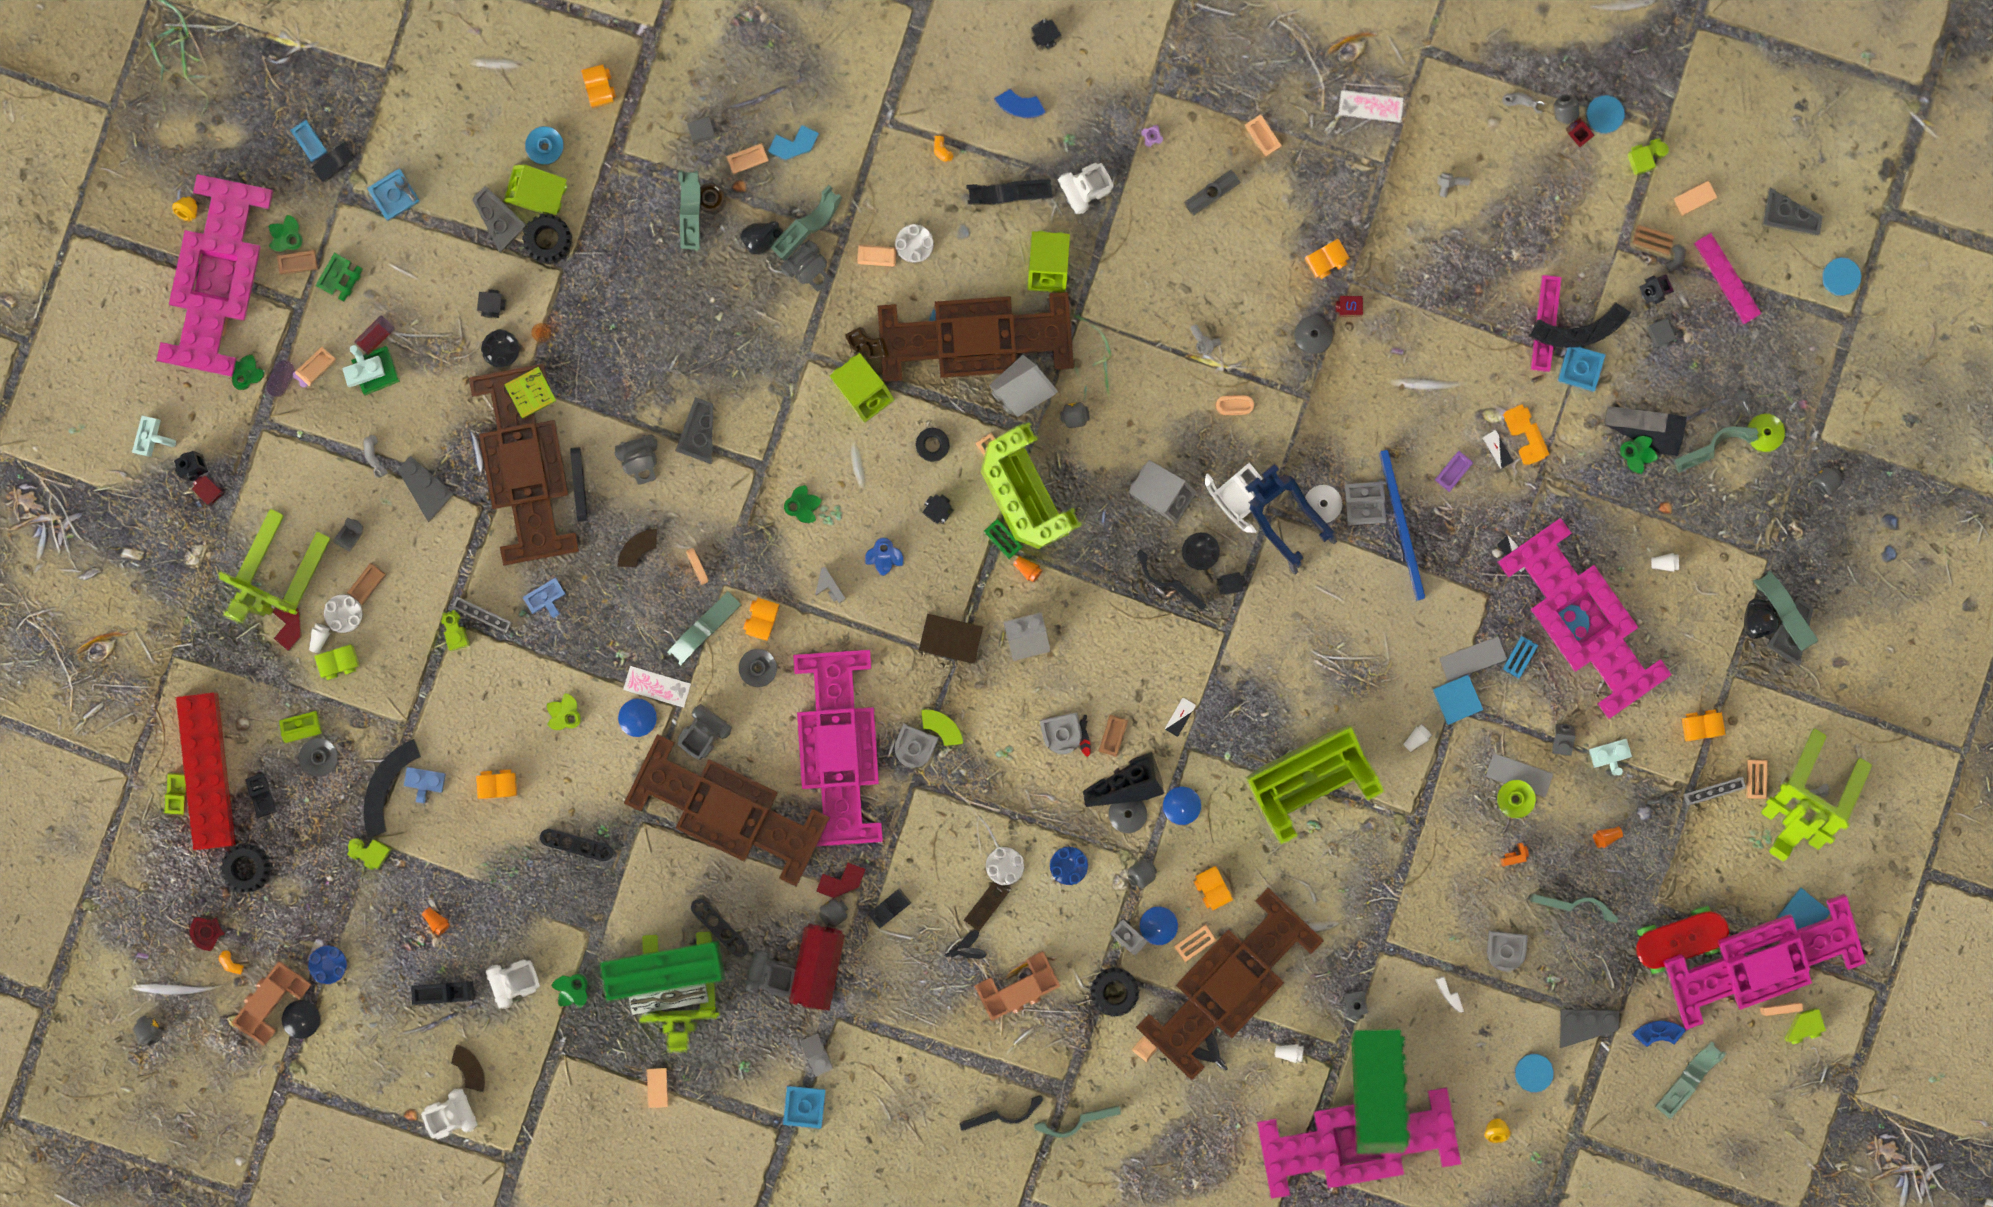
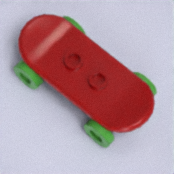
[1636,905,1729,974]

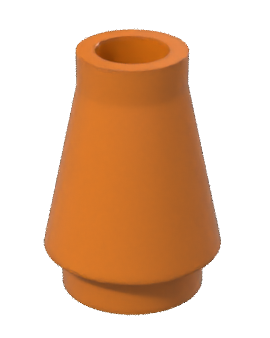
[1013,556,1043,582]
[1593,826,1623,848]
[422,907,450,936]

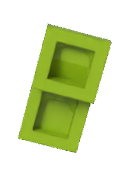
[164,772,187,815]

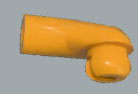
[219,950,244,975]

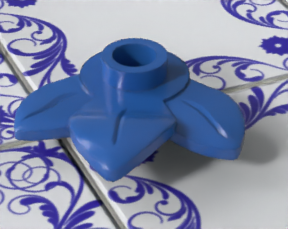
[865,538,903,576]

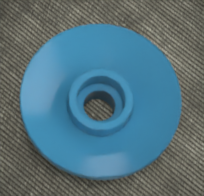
[525,126,564,165]

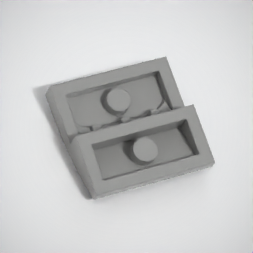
[1345,482,1386,525]

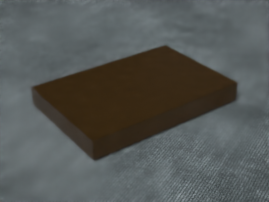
[919,613,983,664]

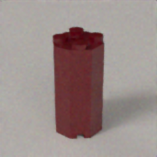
[789,923,845,1011]

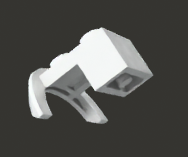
[1205,463,1263,533]

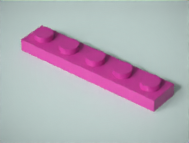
[1694,233,1761,324]
[1530,275,1562,372]

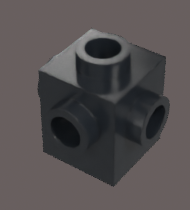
[1639,274,1674,304]
[174,451,208,481]

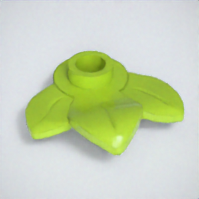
[546,693,581,731]

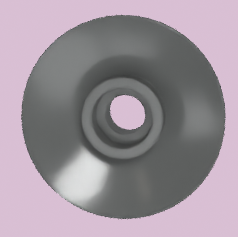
[1294,316,1333,354]
[739,649,777,687]
[299,738,338,777]
[1109,801,1147,833]

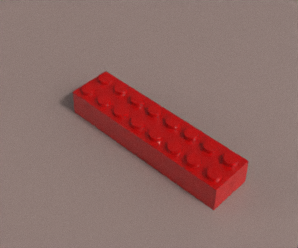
[176,692,236,850]

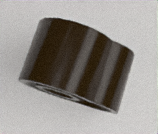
[700,183,726,215]

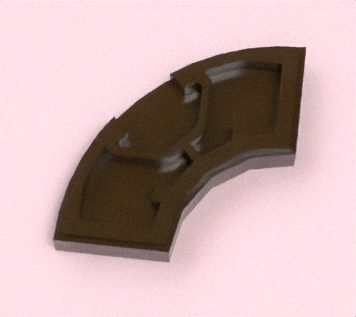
[845,327,889,359]
[617,529,657,567]
[451,1045,485,1092]

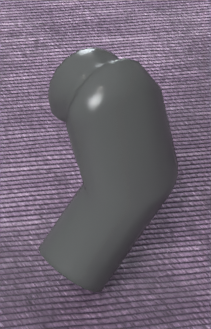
[1665,244,1686,273]

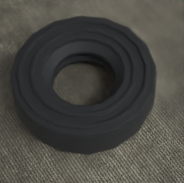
[915,427,950,462]

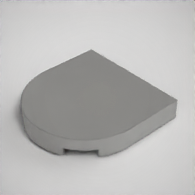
[1040,712,1082,754]
[895,723,939,768]
[1487,931,1528,972]

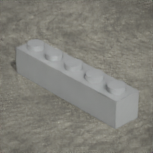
[452,597,512,633]
[1683,777,1746,805]

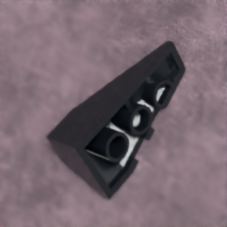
[1605,406,1687,456]
[1083,752,1164,807]

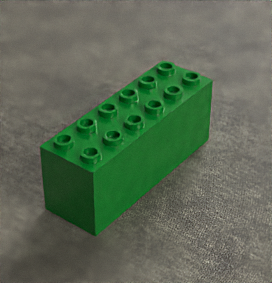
[600,941,725,1001]
[1351,1029,1410,1154]

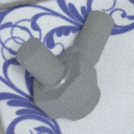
[1437,172,1470,197]
[1190,324,1221,355]

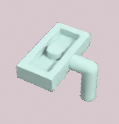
[342,345,385,388]
[132,416,176,457]
[1589,739,1632,775]

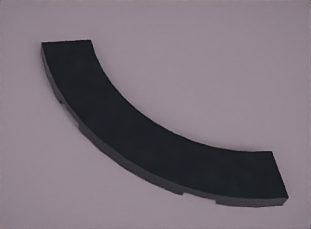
[1528,302,1631,348]
[364,739,421,838]

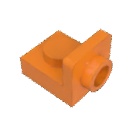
[1501,842,1529,866]

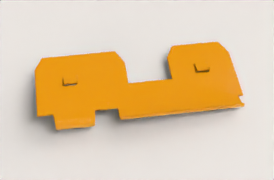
[1503,404,1550,465]

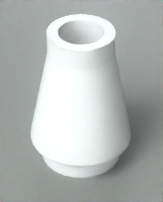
[1651,553,1679,572]
[309,623,330,653]
[1403,724,1432,752]
[1275,1044,1304,1063]

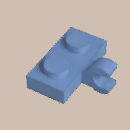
[523,577,566,618]
[404,767,446,804]

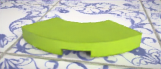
[921,710,964,746]

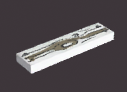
[629,984,708,1015]

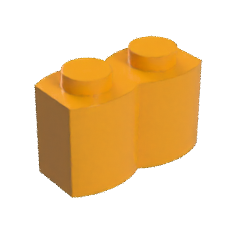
[581,64,616,109]
[1304,238,1350,279]
[743,597,780,642]
[1682,709,1726,741]
[476,769,517,799]
[1193,866,1233,911]

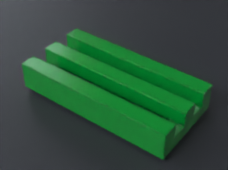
[983,518,1023,559]

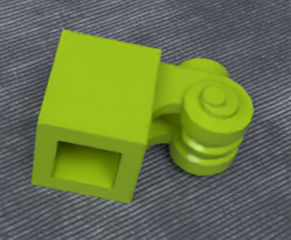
[1627,138,1669,176]
[441,610,470,651]
[347,839,392,870]

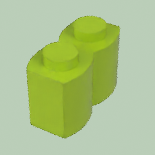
[314,644,360,681]

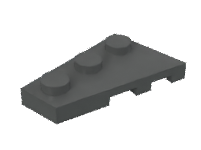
[675,397,713,464]
[398,456,454,522]
[1766,598,1813,667]

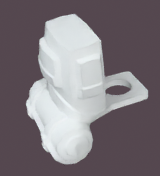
[1058,163,1114,214]
[486,959,540,1008]
[421,1089,478,1139]

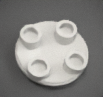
[895,224,934,263]
[324,594,362,633]
[986,847,1024,885]

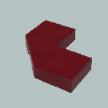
[272,597,302,651]
[816,863,866,898]

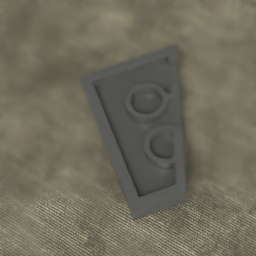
[472,186,527,254]
[1762,187,1823,236]
[1560,1009,1619,1048]

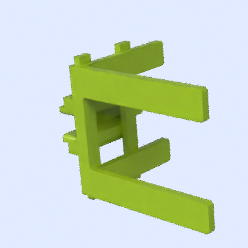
[218,509,330,623]
[1761,728,1872,862]
[639,932,720,1052]

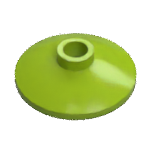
[1747,414,1785,452]
[1497,780,1536,818]

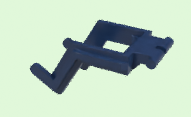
[1244,464,1337,575]

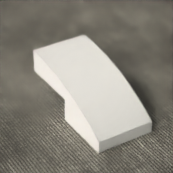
[1435,976,1464,1013]

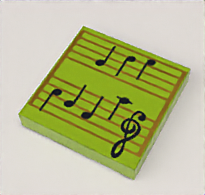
[504,367,556,419]

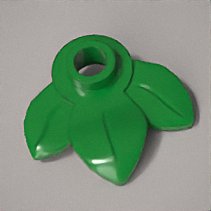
[269,215,303,252]
[232,354,265,390]
[1620,436,1658,474]
[784,485,822,523]
[551,974,588,1008]

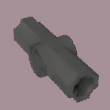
[1184,170,1241,216]

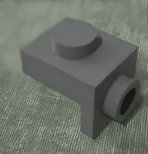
[334,517,364,552]
[1552,724,1575,756]

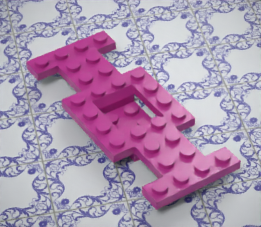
[156,174,273,377]
[1497,518,1672,719]
[793,650,883,846]
[1664,894,1866,1030]
[1257,1087,1461,1199]

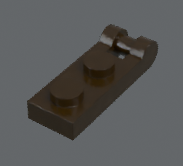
[964,881,1011,932]

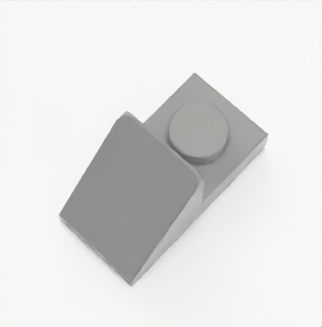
[815,566,846,604]
[1110,920,1147,956]
[800,1033,833,1077]

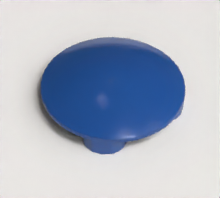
[618,699,657,737]
[1163,787,1201,825]
[1050,847,1088,885]
[1140,907,1178,945]
[308,946,347,984]

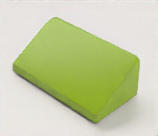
[279,711,322,743]

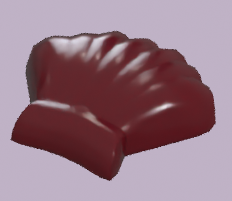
[189,917,224,951]

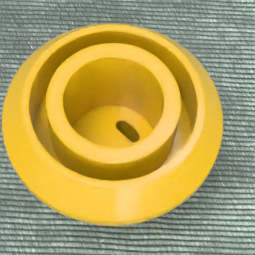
[172,196,198,221]
[1484,1118,1511,1143]

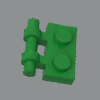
[315,253,363,302]

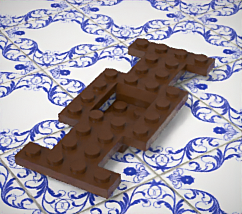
[877,292,1074,382]
[469,364,579,566]
[624,734,830,887]
[1136,887,1324,1081]

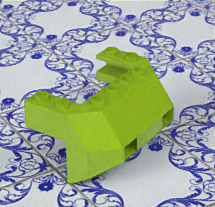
[980,422,1082,549]
[1246,725,1384,844]

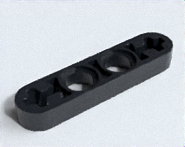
[570,447,588,522]
[540,829,613,861]
[691,899,749,957]

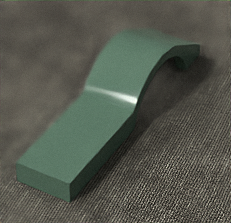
[678,170,701,250]
[771,185,843,261]
[1675,426,1758,473]
[1753,570,1818,652]
[667,591,742,666]
[1530,894,1618,923]
[1655,1041,1727,1119]
[1034,1105,1121,1138]

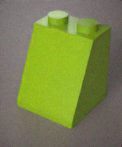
[503,164,567,216]
[1027,231,1070,293]
[830,353,895,423]

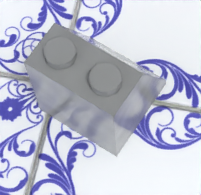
[989,355,1058,417]
[1129,460,1197,524]
[1004,613,1050,661]

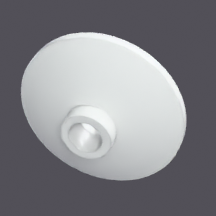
[1305,485,1342,523]

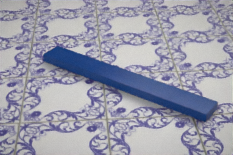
[1379,450,1425,601]

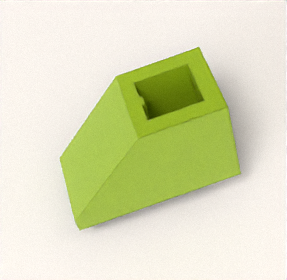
[1784,1008,1826,1044]

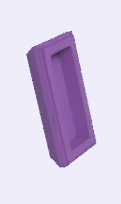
[1435,451,1474,492]

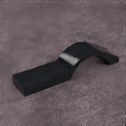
[966,179,1053,205]
[1137,549,1206,612]
[959,1095,1043,1131]

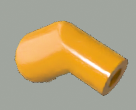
[934,136,954,162]

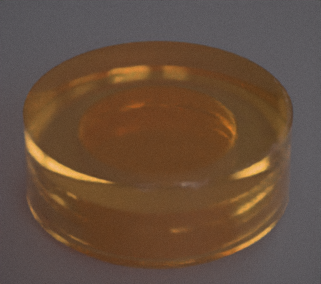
[532,323,552,343]

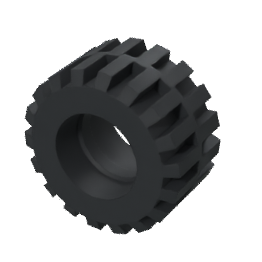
[522,214,573,264]
[220,844,272,893]
[1090,967,1139,1017]

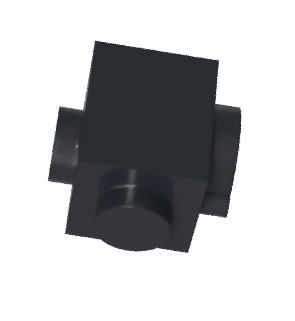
[1031,18,1062,50]
[477,289,507,319]
[922,494,954,525]
[1216,572,1246,596]

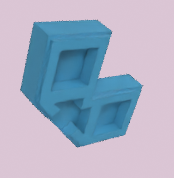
[768,125,819,160]

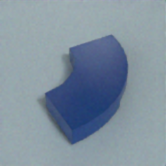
[994,89,1046,118]
[1632,1021,1686,1047]

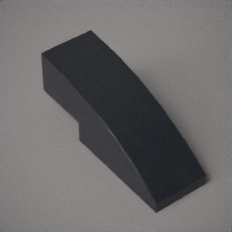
[411,981,475,1005]

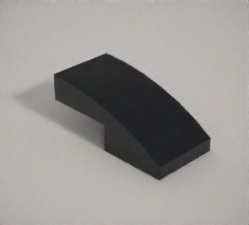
[311,143,355,182]
[245,773,277,818]
[868,888,911,929]

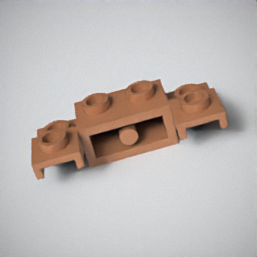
[974,951,1060,1021]
[231,961,312,1046]

